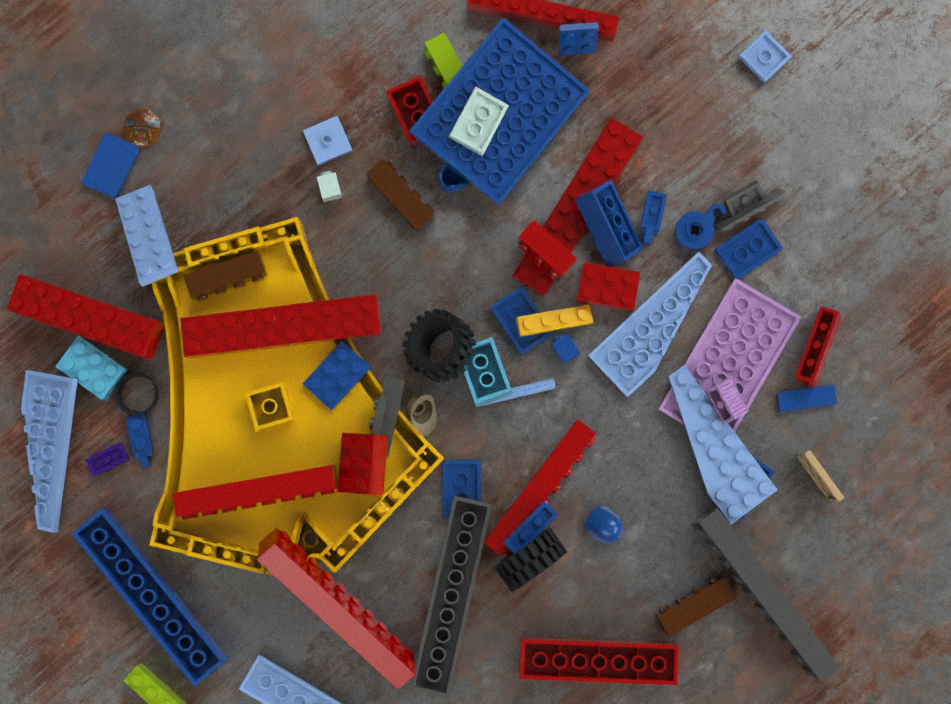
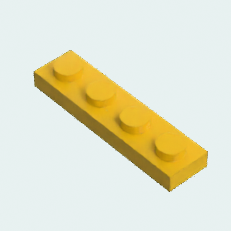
[515,304,594,337]

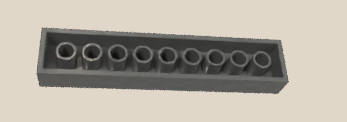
[410,495,492,698]
[693,507,840,682]

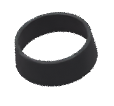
[115,372,158,415]

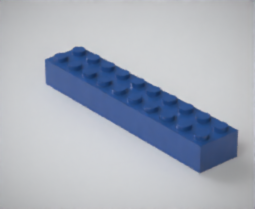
[72,508,229,687]

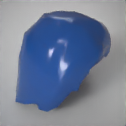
[437,163,471,193]
[584,506,624,544]

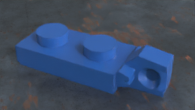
[640,190,667,245]
[125,413,154,468]

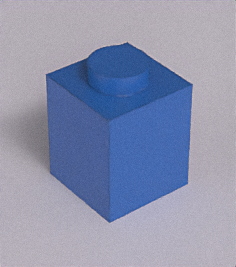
[551,333,580,364]

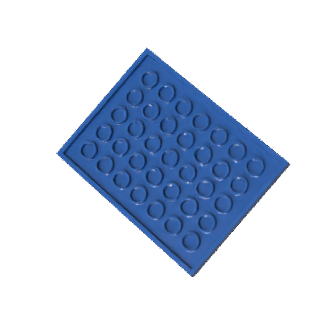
[409,18,590,206]

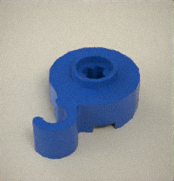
[674,204,726,251]

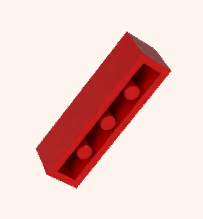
[795,306,842,388]

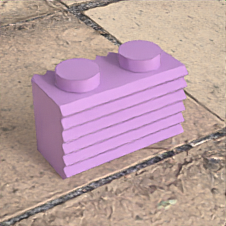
[706,378,749,425]

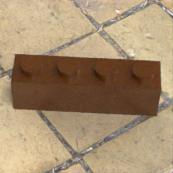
[366,159,434,233]
[183,250,268,302]
[655,575,737,637]

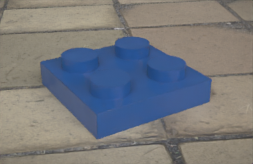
[559,22,598,55]

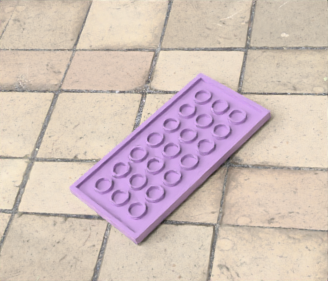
[658,278,801,432]

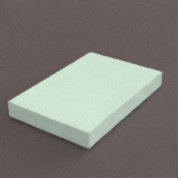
[448,87,509,156]

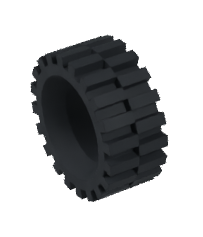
[402,309,476,382]
[494,527,567,592]

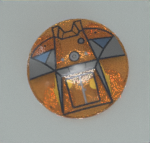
[123,109,161,147]

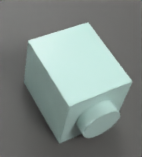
[317,171,342,202]

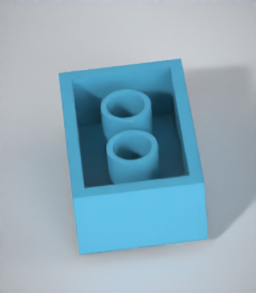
[55,335,130,401]
[464,337,513,408]

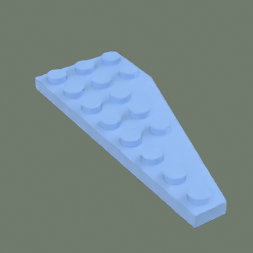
[588,252,712,398]
[668,365,777,525]
[21,370,78,533]

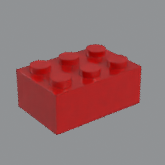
[386,76,433,147]
[517,220,577,281]
[576,262,640,312]
[337,433,388,495]

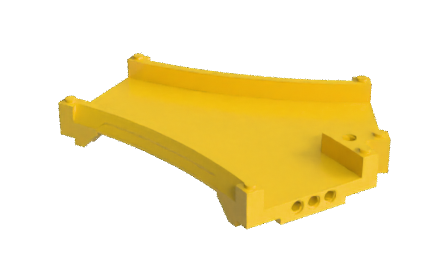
[149,217,445,576]

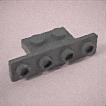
[714,181,787,232]
[369,377,405,457]

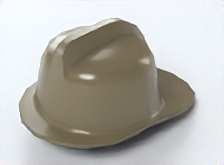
[406,394,437,437]

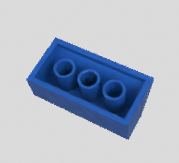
[575,180,643,267]

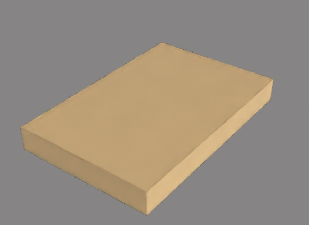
[796,450,845,502]

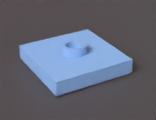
[738,30,792,84]
[303,116,353,166]

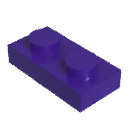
[85,442,130,477]

